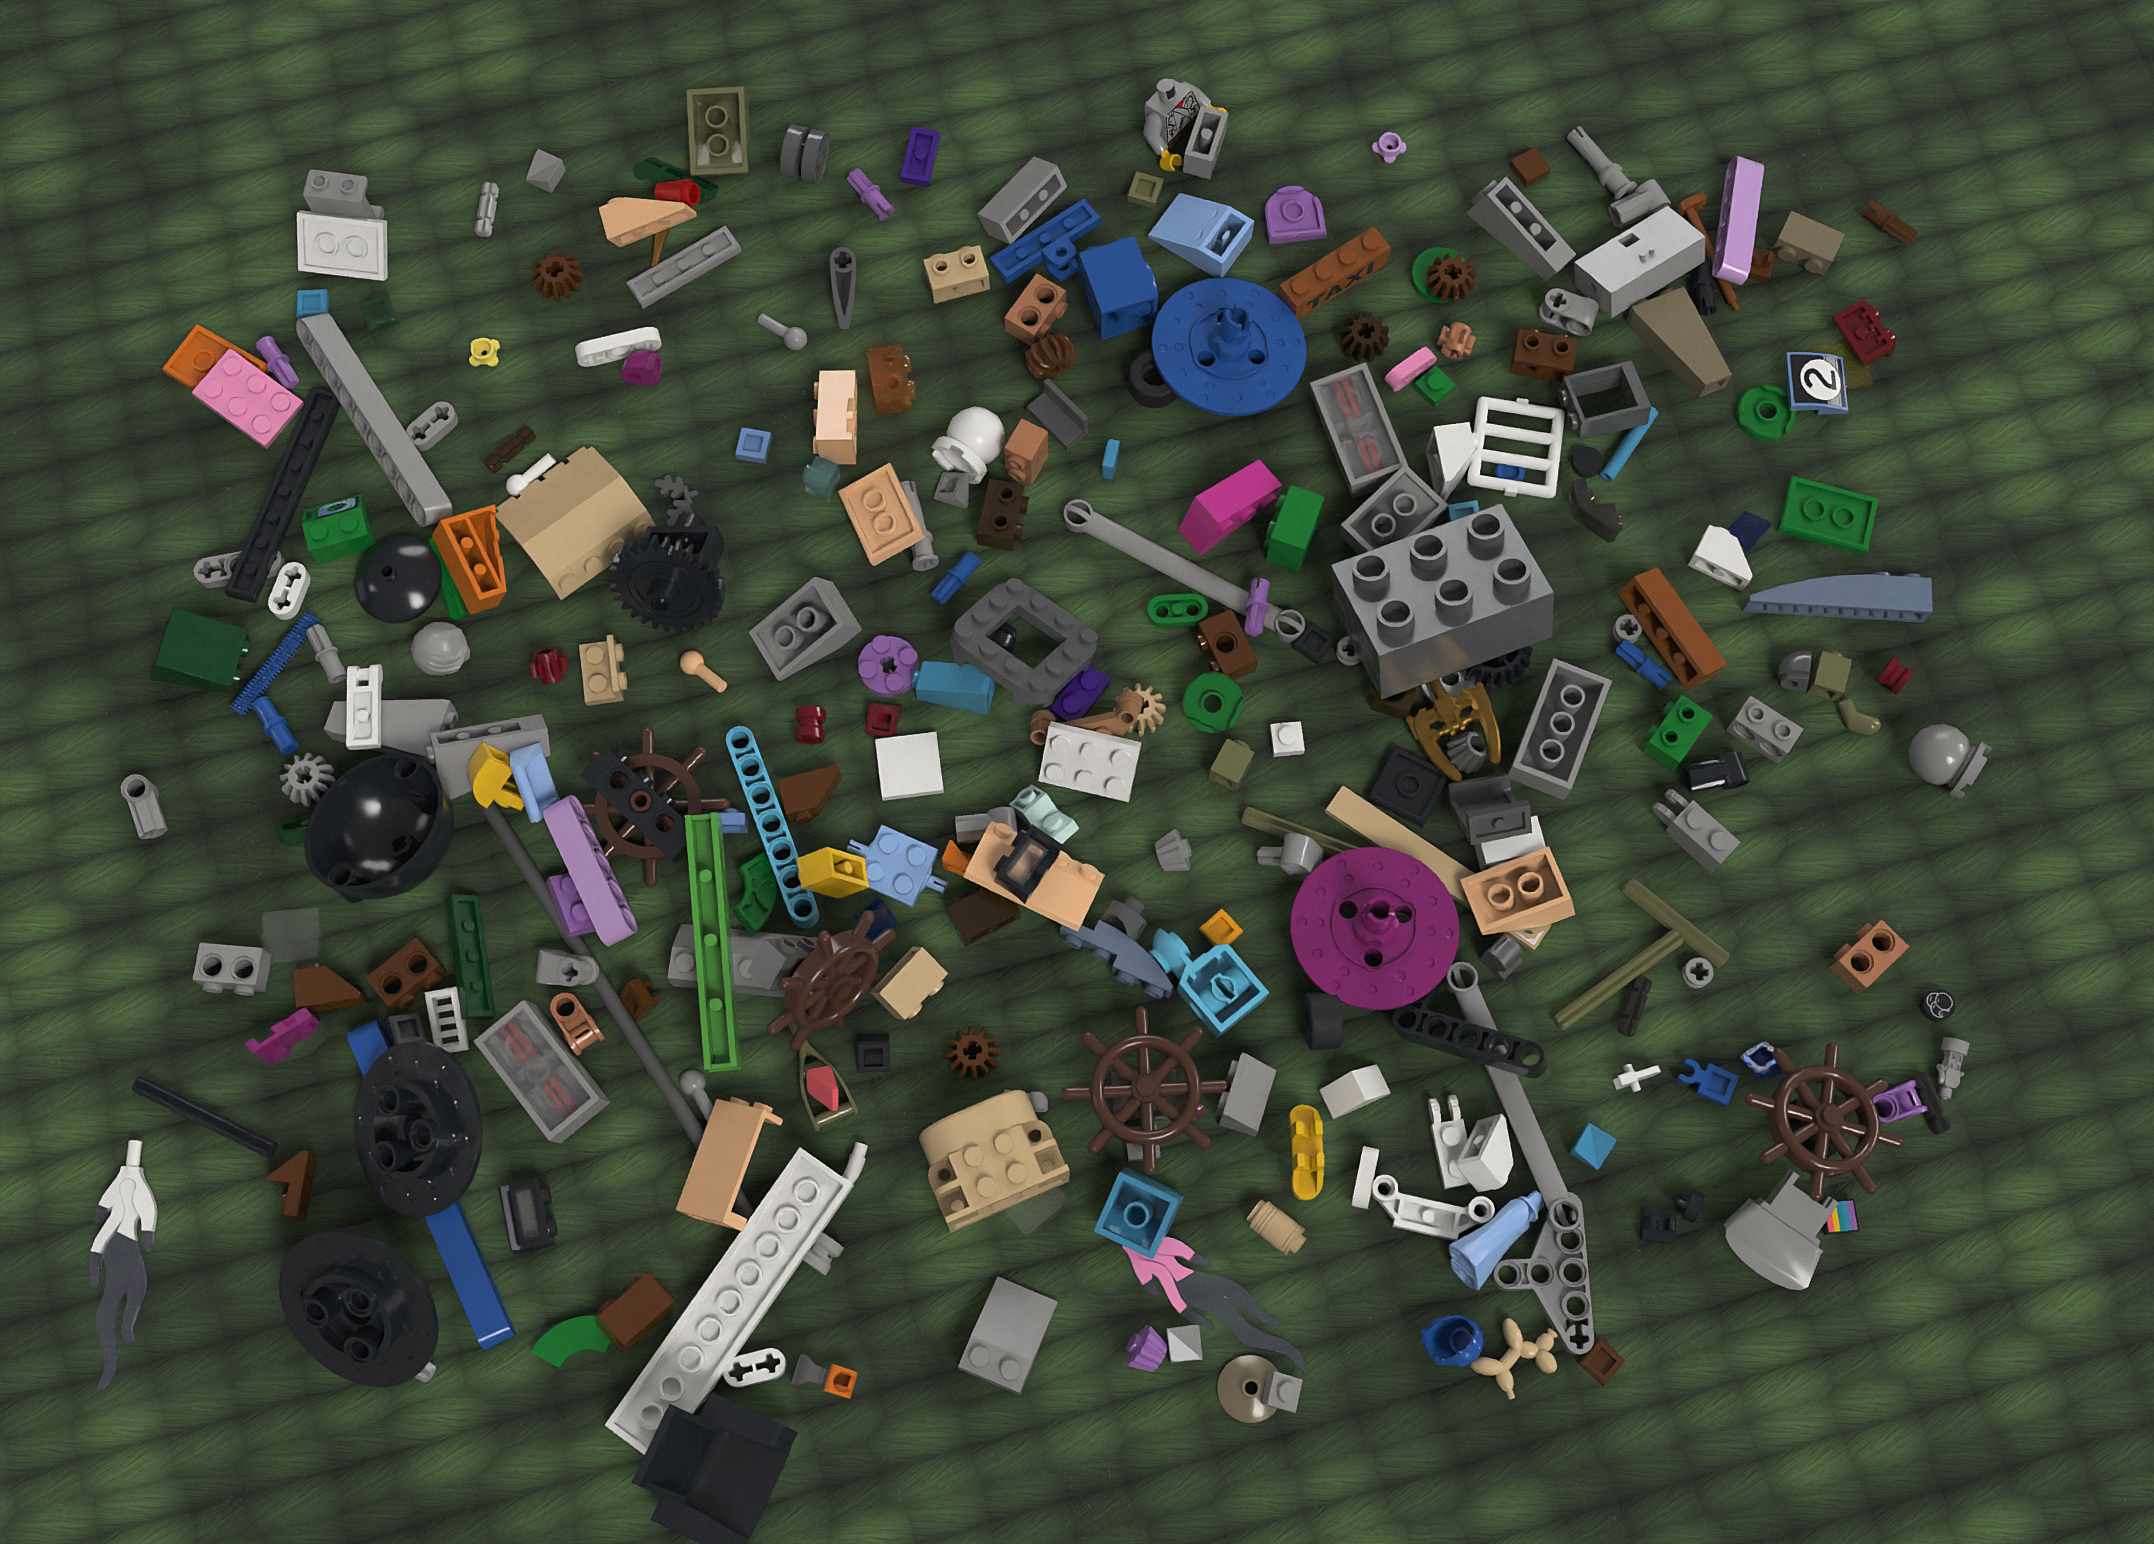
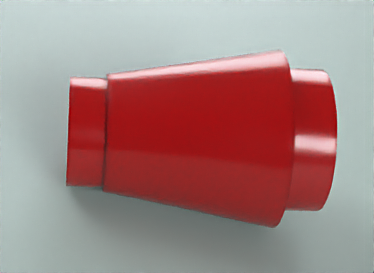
[655,179,700,207]

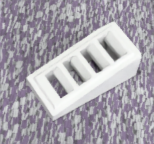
[425,986,469,1053]

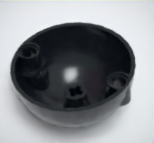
[304,753,454,903]

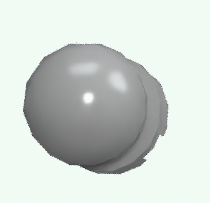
[1908,724,1992,800]

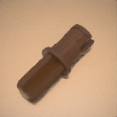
[1862,199,1918,245]

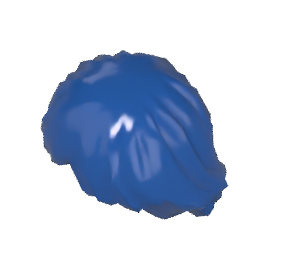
[1420,1315,1484,1367]

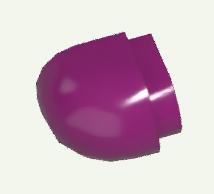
[620,350,662,385]

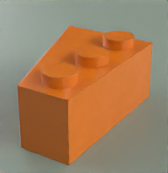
[432,504,507,615]

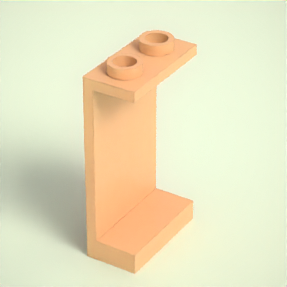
[676,1097,783,1232]

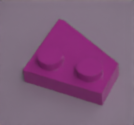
[245,1007,321,1065]

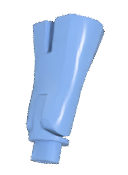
[1449,1190,1544,1290]

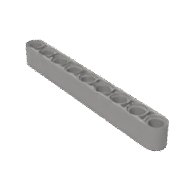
[296,313,453,527]

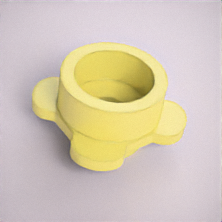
[469,338,500,367]

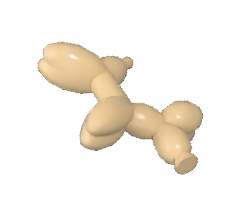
[1470,1318,1558,1400]

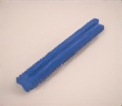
[229,611,321,717]

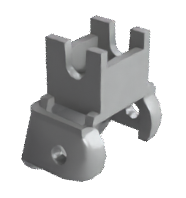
[1723,1168,1839,1290]

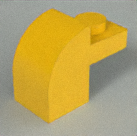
[467,742,524,811]

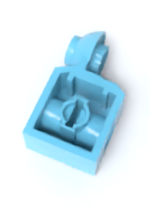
[1148,928,1269,1039]

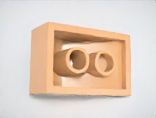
[1460,846,1576,935]

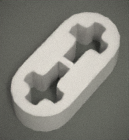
[268,562,311,620]
[1352,1146,1379,1209]
[723,1348,787,1388]

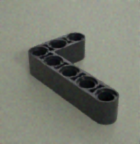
[1392,979,1547,1078]

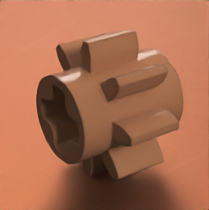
[1437,322,1476,359]

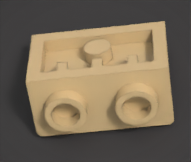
[579,634,628,706]

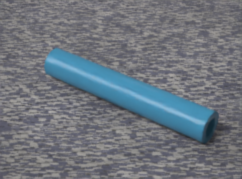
[1600,406,1658,482]

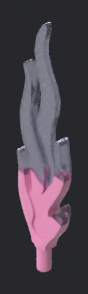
[1122,1237,1307,1373]

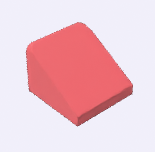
[806,1065,839,1111]

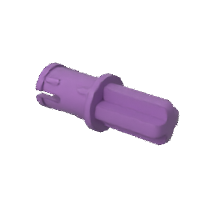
[847,168,894,221]
[256,336,299,390]
[1245,578,1270,637]

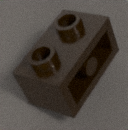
[977,479,1030,551]

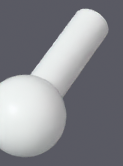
[506,453,556,498]

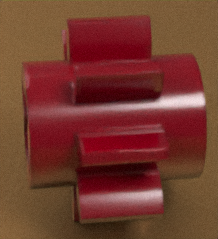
[529,647,569,684]

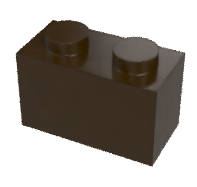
[946,885,1020,947]

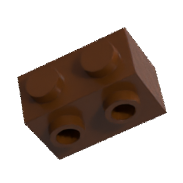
[1509,328,1578,383]

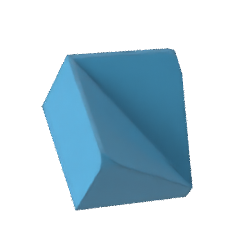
[1569,1123,1617,1170]

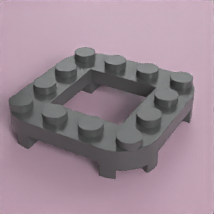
[949,578,1098,708]

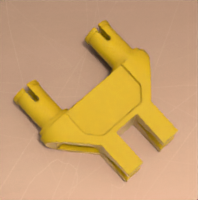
[1288,1105,1324,1200]

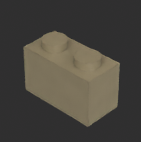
[1771,211,1845,276]

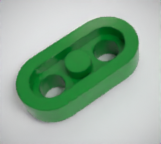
[1147,594,1208,628]

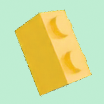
[797,847,869,899]

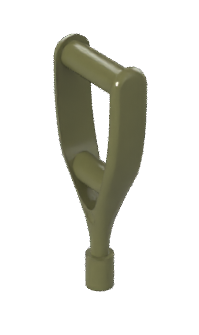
[788,1021,858,1131]

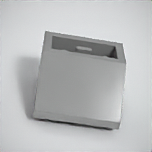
[1216,1053,1276,1137]

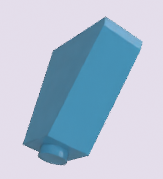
[912,661,995,715]

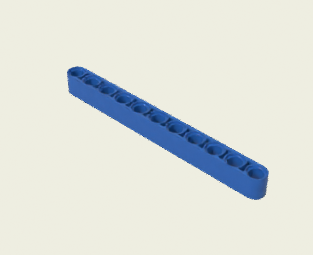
[347,1019,516,1351]

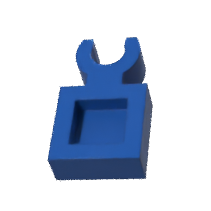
[1676,1059,1739,1107]

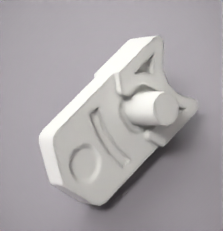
[1613,1064,1661,1093]

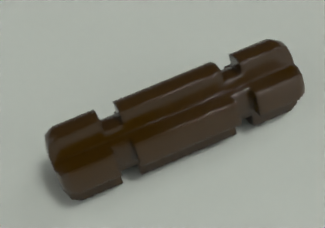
[483,425,536,473]

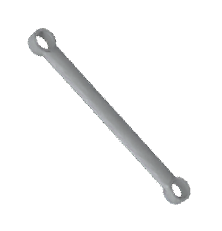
[1064,499,1305,643]
[1445,962,1582,1234]

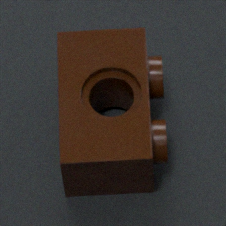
[1195,609,1258,680]

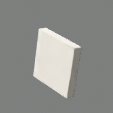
[875,732,944,801]

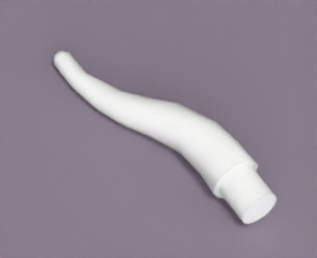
[842,1142,868,1184]

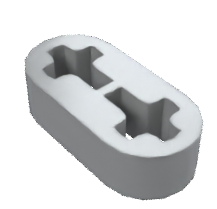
[406,401,458,451]

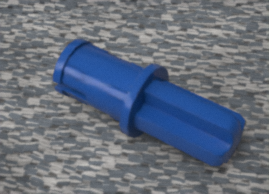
[931,551,981,606]
[1615,639,1672,691]

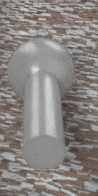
[757,313,807,351]
[680,1070,714,1122]

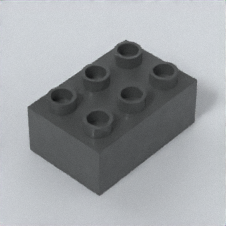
[1331,504,1554,699]

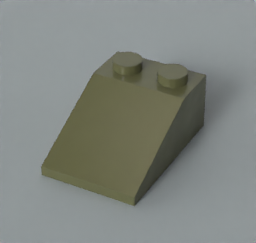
[686,86,750,177]

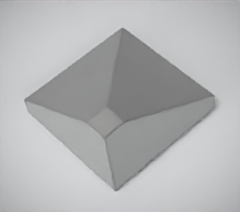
[933,472,969,508]

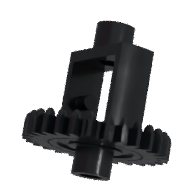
[608,513,726,633]

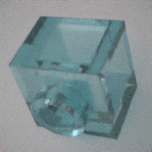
[802,456,840,501]

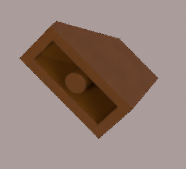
[777,764,842,824]
[293,963,368,1013]

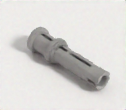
[1567,126,1638,202]
[901,481,939,571]

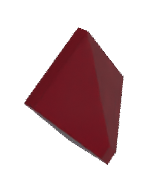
[864,703,902,738]

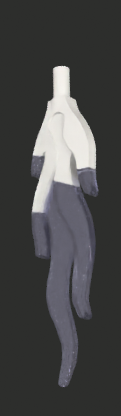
[89,1140,158,1391]

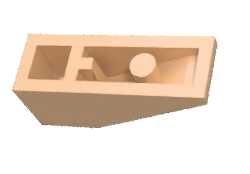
[599,197,697,247]

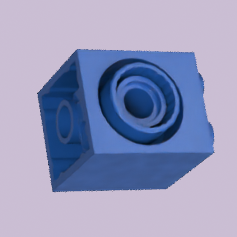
[1078,236,1158,340]

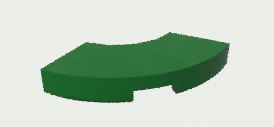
[732,851,777,936]
[530,1316,612,1368]

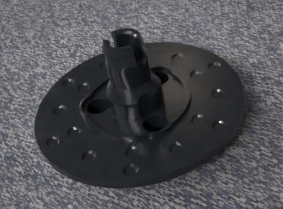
[354,1041,483,1217]
[279,1228,439,1387]

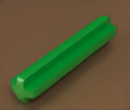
[427,538,467,620]

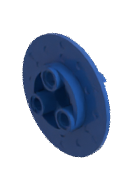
[1151,278,1307,416]

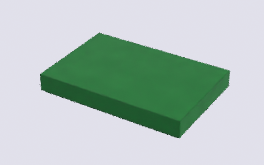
[1777,475,1879,556]

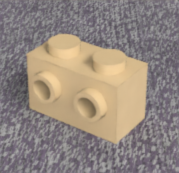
[923,245,990,304]
[870,946,948,1020]

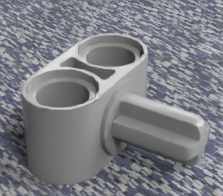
[1257,833,1324,881]

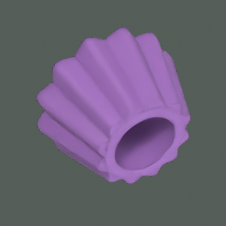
[1125,1325,1167,1372]

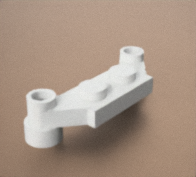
[1371,1175,1495,1241]

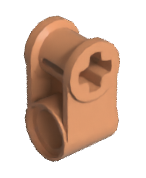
[550,993,605,1056]

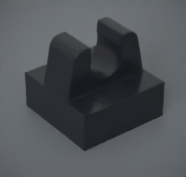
[1640,1207,1676,1244]

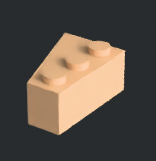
[813,370,857,465]

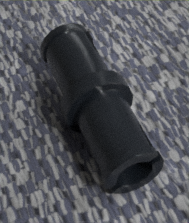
[1692,256,1717,316]

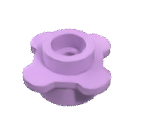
[1372,132,1406,163]

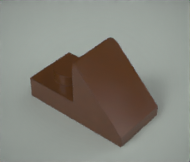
[265,1150,317,1221]

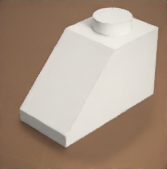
[1688,525,1753,592]
[1456,1114,1514,1192]

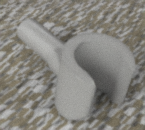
[1004,1089,1048,1112]

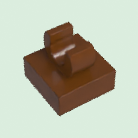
[1747,247,1776,283]
[619,977,662,1022]

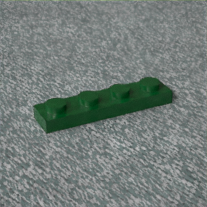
[445,894,496,1020]

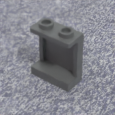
[1448,773,1532,845]

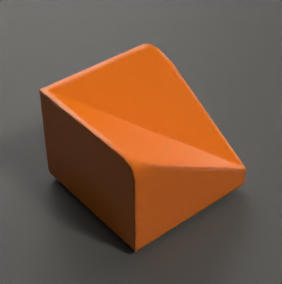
[941,840,973,876]

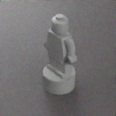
[1937,1037,1970,1100]

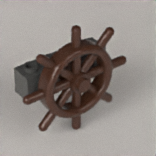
[747,911,896,1050]

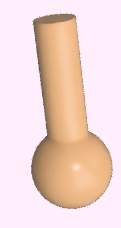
[680,651,727,692]

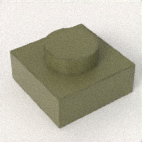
[1127,171,1164,209]

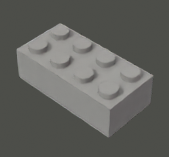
[1508,658,1612,800]

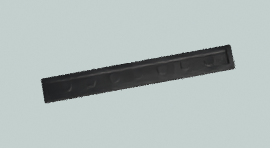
[224,387,341,604]

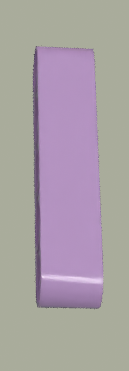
[1712,156,1764,285]
[543,794,638,946]

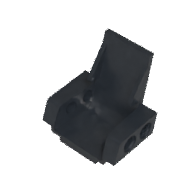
[631,1392,798,1544]

